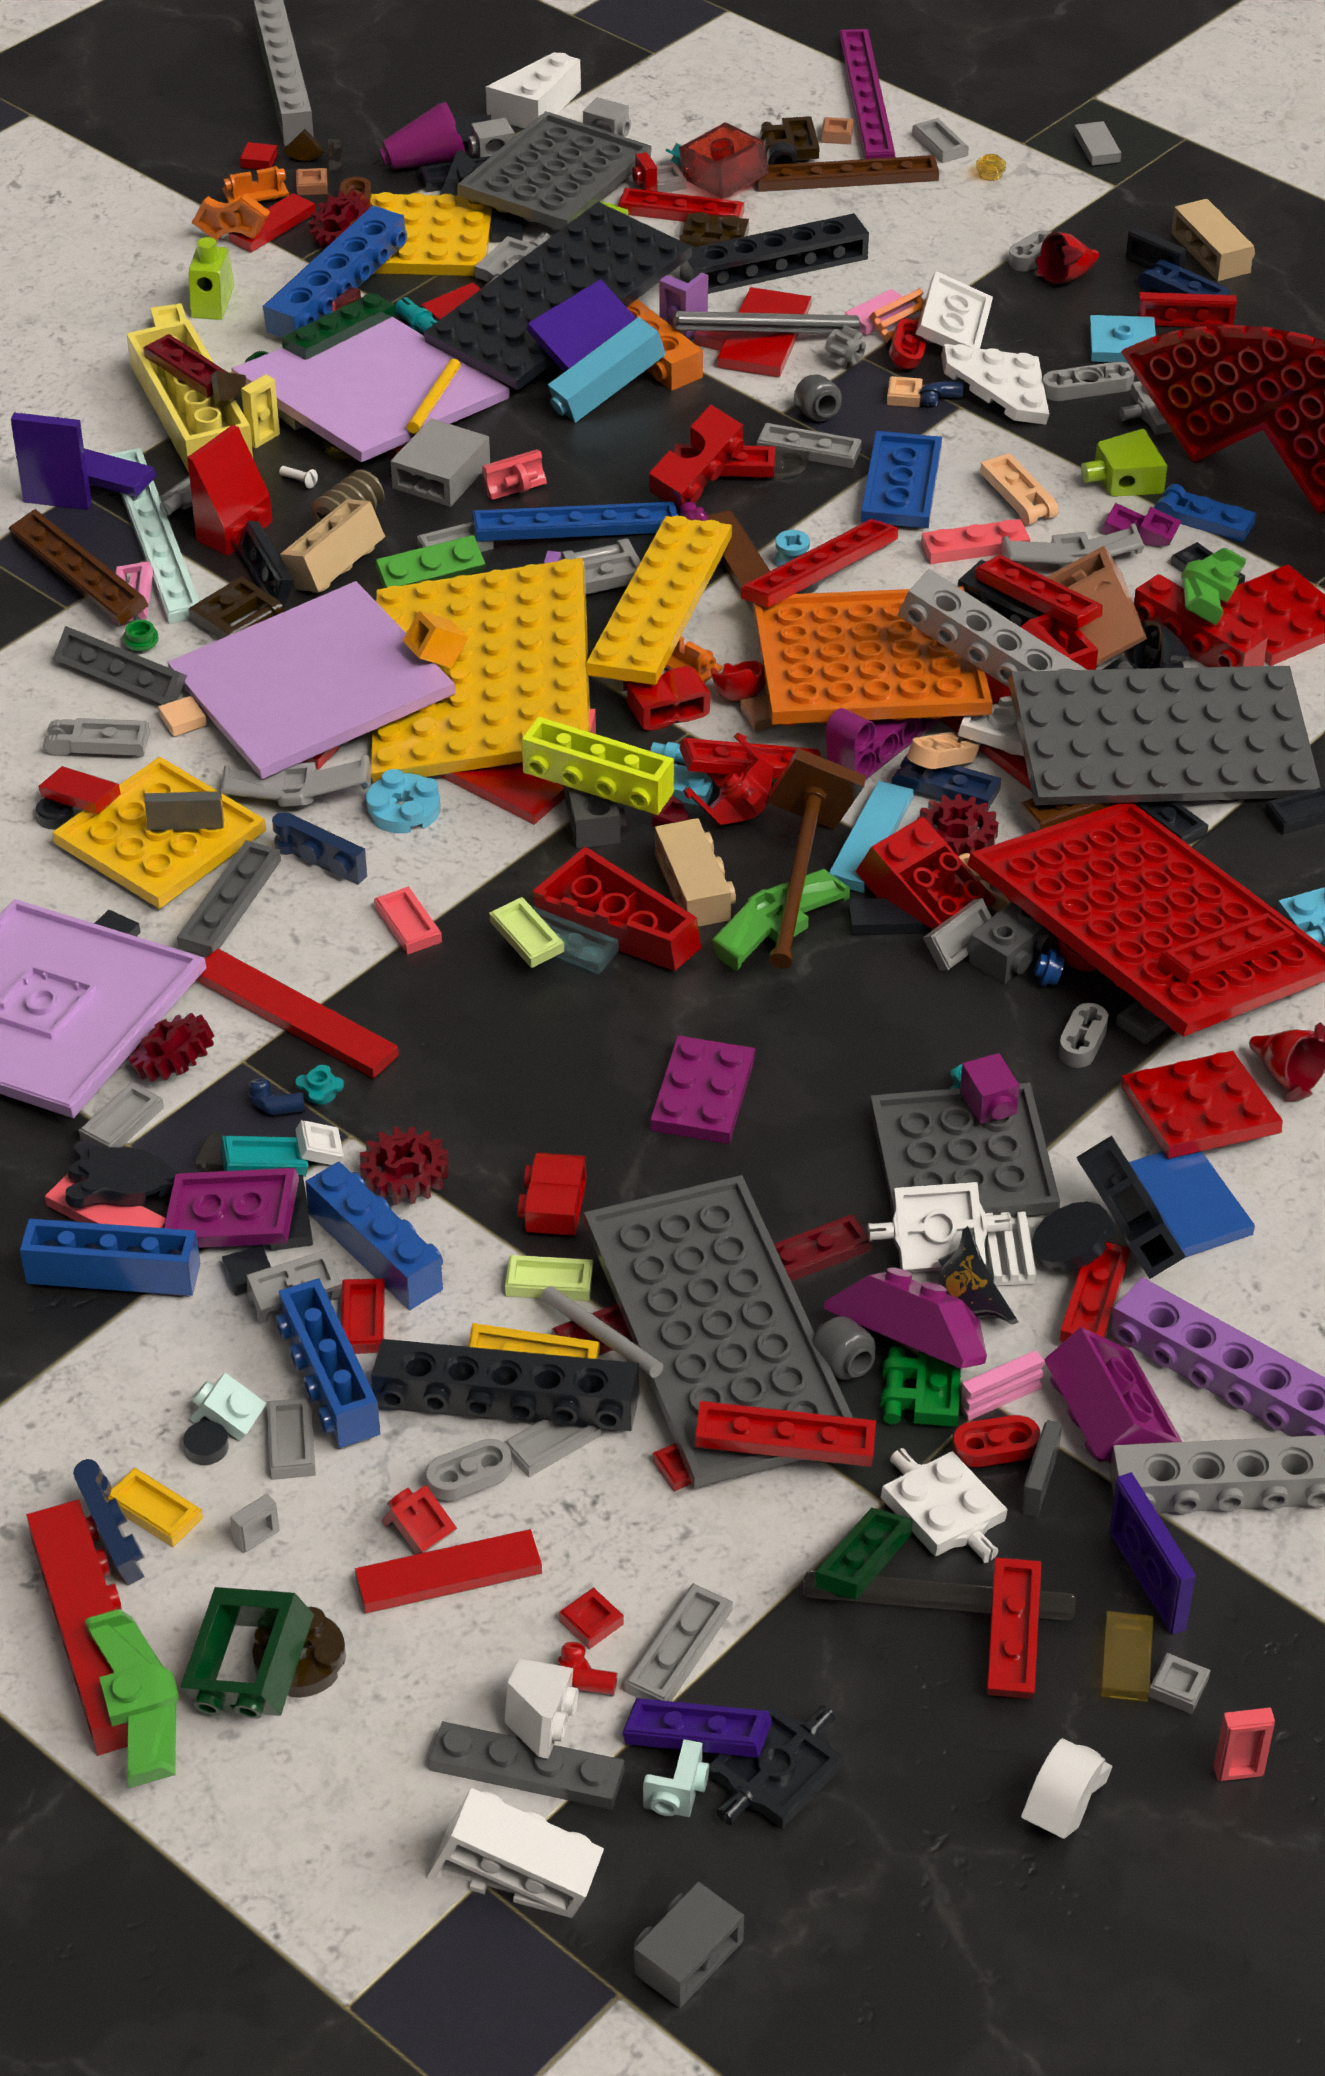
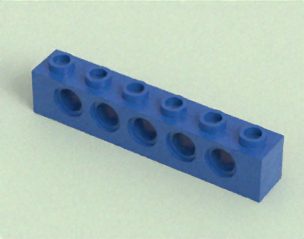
[262,205,407,338]

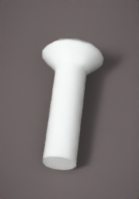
[279,466,318,489]

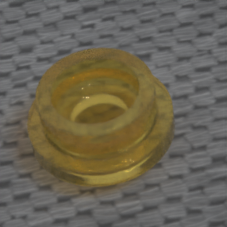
[976,154,1006,181]

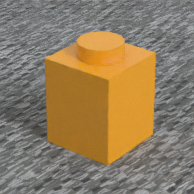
[402,610,469,668]

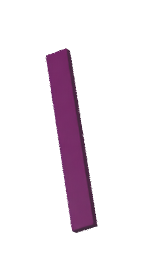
[839,29,895,159]

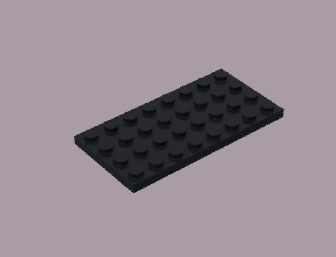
[424,201,692,390]

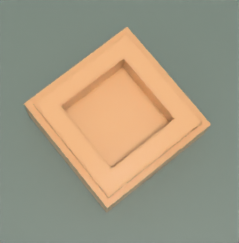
[887,376,923,407]
[158,695,207,737]

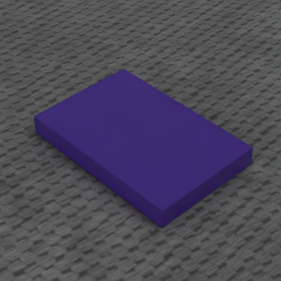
[526,279,636,372]
[10,412,92,510]
[1109,1472,1196,1635]

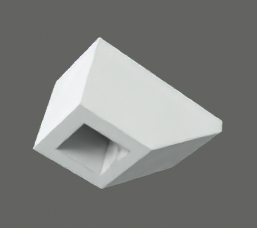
[504,1658,579,1759]

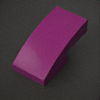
[1101,503,1181,546]

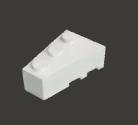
[486,52,581,129]
[427,1788,604,1918]

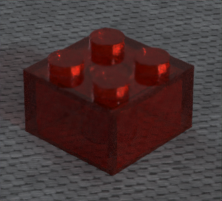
[679,122,769,199]

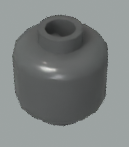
[794,374,842,422]
[813,1316,876,1381]

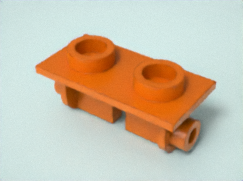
[222,166,289,203]
[665,636,723,683]

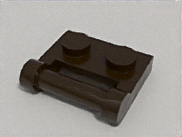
[189,576,284,640]

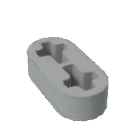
[1008,230,1052,272]
[1059,1003,1108,1068]

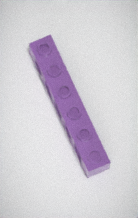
[1110,1277,1325,1437]

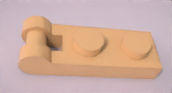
[980,453,1058,526]

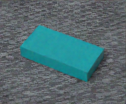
[220,1136,308,1177]

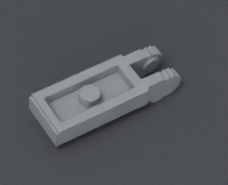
[43,718,150,756]

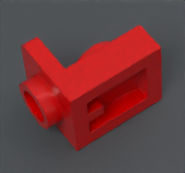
[381,1485,457,1554]

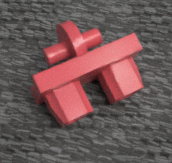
[482,449,547,500]

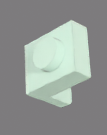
[189,1373,267,1441]
[643,1739,710,1817]

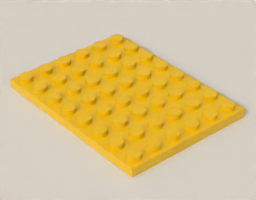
[371,557,591,783]

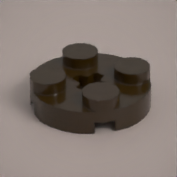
[252,1606,346,1698]

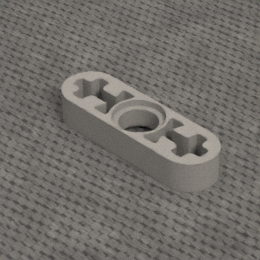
[1043,362,1135,401]

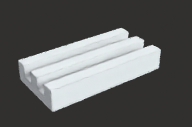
[985,1212,1036,1286]

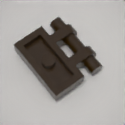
[759,116,820,162]
[680,212,749,248]

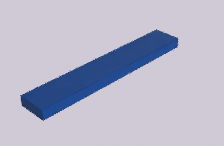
[472,502,678,541]

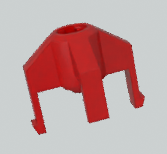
[683,733,774,825]

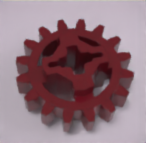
[308,190,372,249]
[917,794,999,857]
[128,1013,215,1082]
[359,1126,449,1205]

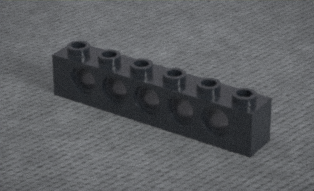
[680,213,869,294]
[371,1339,640,1431]

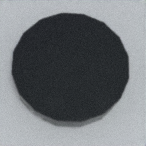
[1031,1201,1114,1272]

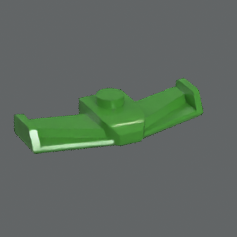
[1181,548,1246,625]
[712,869,850,971]
[85,1610,179,1788]

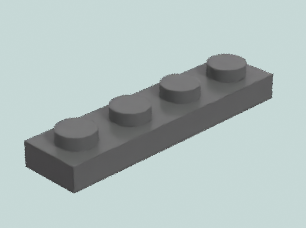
[53,626,187,705]
[177,840,281,957]
[429,1721,625,1810]

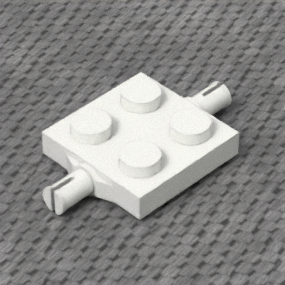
[867,1182,1012,1273]
[881,1448,1008,1563]

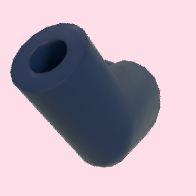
[919,381,963,407]
[248,1078,305,1116]

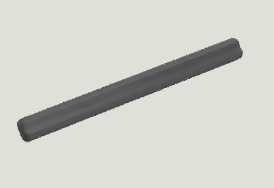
[673,311,860,334]

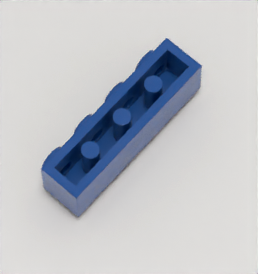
[305,1161,443,1311]
[20,1219,201,1296]
[275,1278,381,1448]

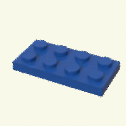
[861,431,942,528]

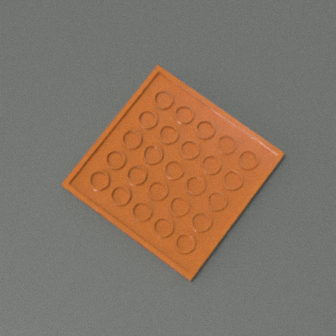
[753,587,992,726]

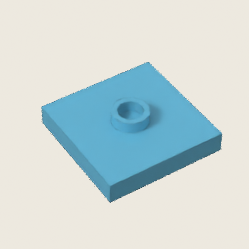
[1089,315,1156,363]

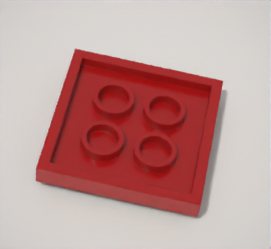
[1220,564,1325,666]
[1121,1051,1283,1159]

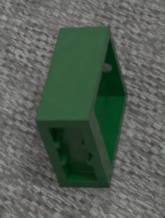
[180,1587,314,1719]

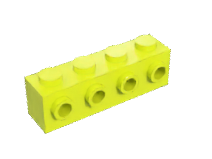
[522,716,674,815]

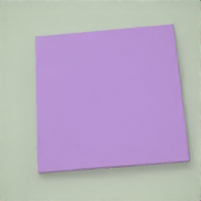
[231,317,510,462]
[167,581,456,779]
[0,899,207,1118]

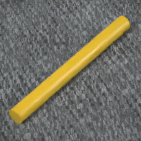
[407,358,461,434]

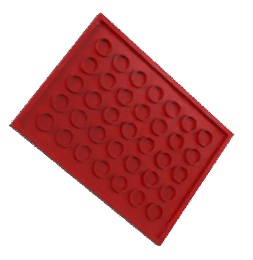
[967,802,1325,1037]

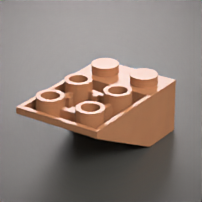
[1046,546,1147,665]

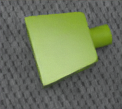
[188,237,234,320]
[1081,429,1167,497]

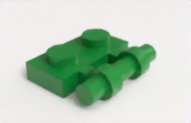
[880,1346,961,1427]

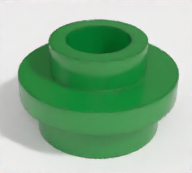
[123,620,159,652]

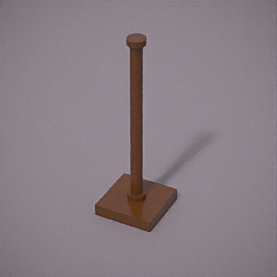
[767,748,866,969]

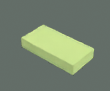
[489,897,564,968]
[505,1255,593,1301]

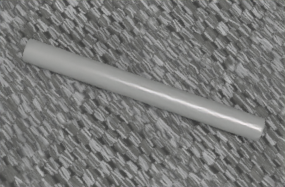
[542,1286,663,1378]

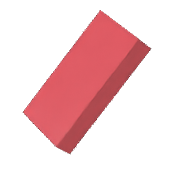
[374,886,442,955]
[1214,1707,1275,1781]

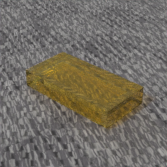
[1101,1611,1153,1702]

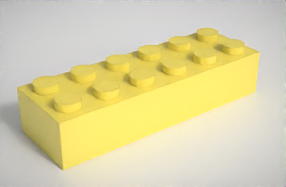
[126,319,253,472]

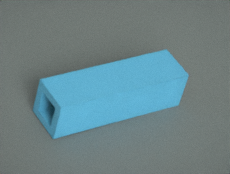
[548,317,666,423]

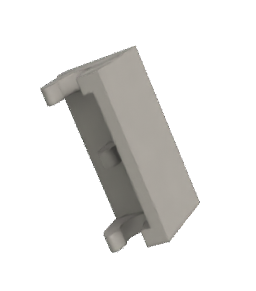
[247,1249,342,1323]

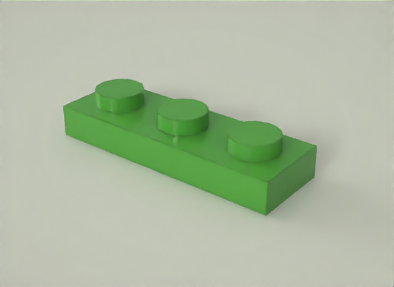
[375,535,485,588]

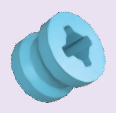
[775,530,810,567]

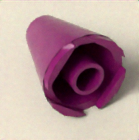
[379,102,466,170]

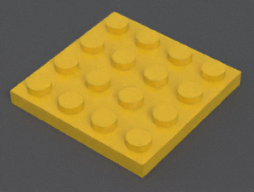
[371,192,493,276]
[52,756,266,909]

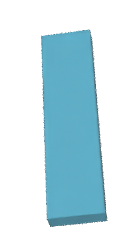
[829,780,914,893]

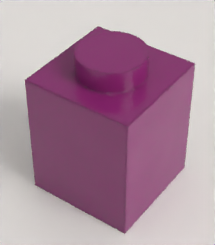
[960,1053,1020,1124]

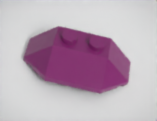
[823,1268,987,1369]

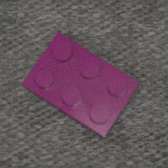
[651,1035,755,1144]
[164,1168,299,1248]

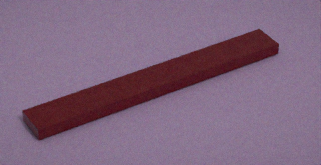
[552,1214,872,1355]

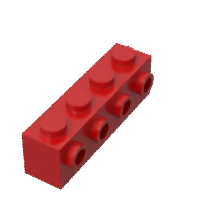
[1134,574,1268,667]

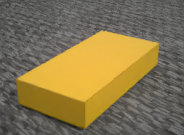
[108,1467,203,1547]

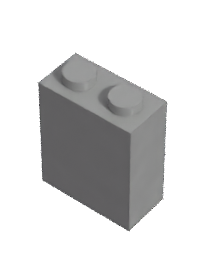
[391,418,490,507]

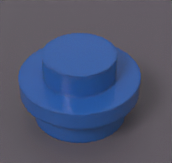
[1034,948,1065,987]

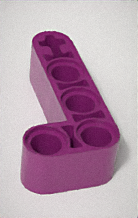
[826,708,941,779]

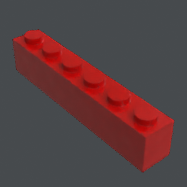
[26,1499,128,1756]

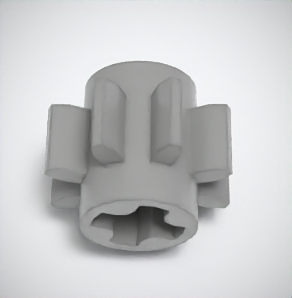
[825,325,866,368]

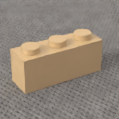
[1171,199,1255,281]
[280,499,385,593]
[655,818,736,927]

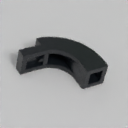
[1076,1135,1186,1279]

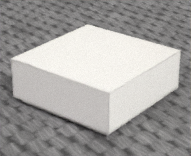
[295,1120,344,1165]

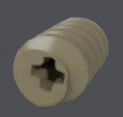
[311,470,385,525]

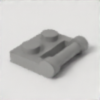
[561,538,641,594]

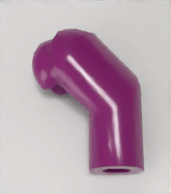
[680,502,708,521]

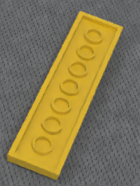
[586,516,732,685]

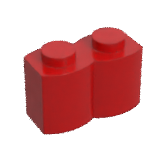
[627,666,711,730]
[518,1153,587,1236]

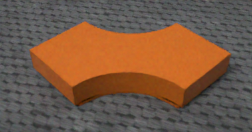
[191,193,270,241]

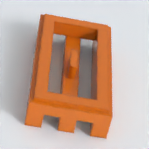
[869,288,925,343]

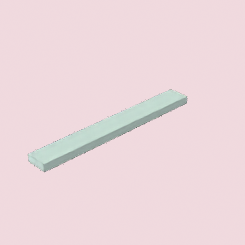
[109,448,199,624]

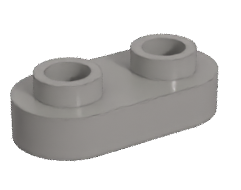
[427,1439,512,1501]

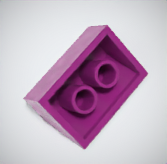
[1044,1327,1182,1463]

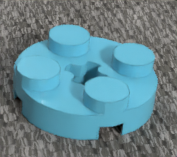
[366,769,441,834]

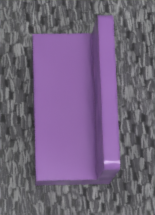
[659,273,708,341]

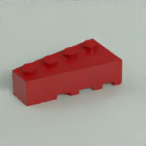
[532,846,701,971]

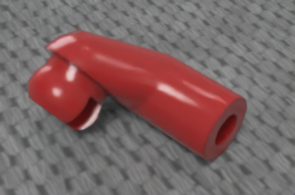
[558,1642,618,1695]

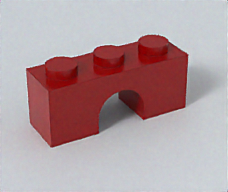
[649,404,744,511]

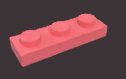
[921,519,1030,564]

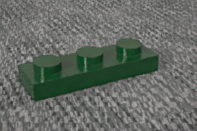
[814,1507,913,1600]

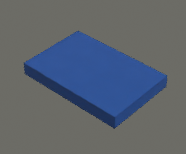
[1129,1151,1255,1258]

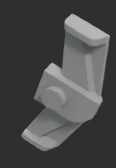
[1001,523,1144,569]
[221,755,372,807]

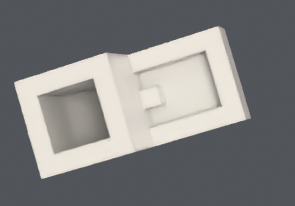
[1021,1738,1112,1839]

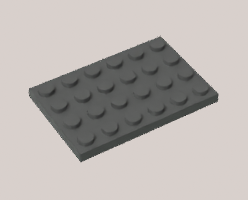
[457,111,652,231]

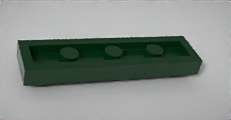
[282,293,395,360]

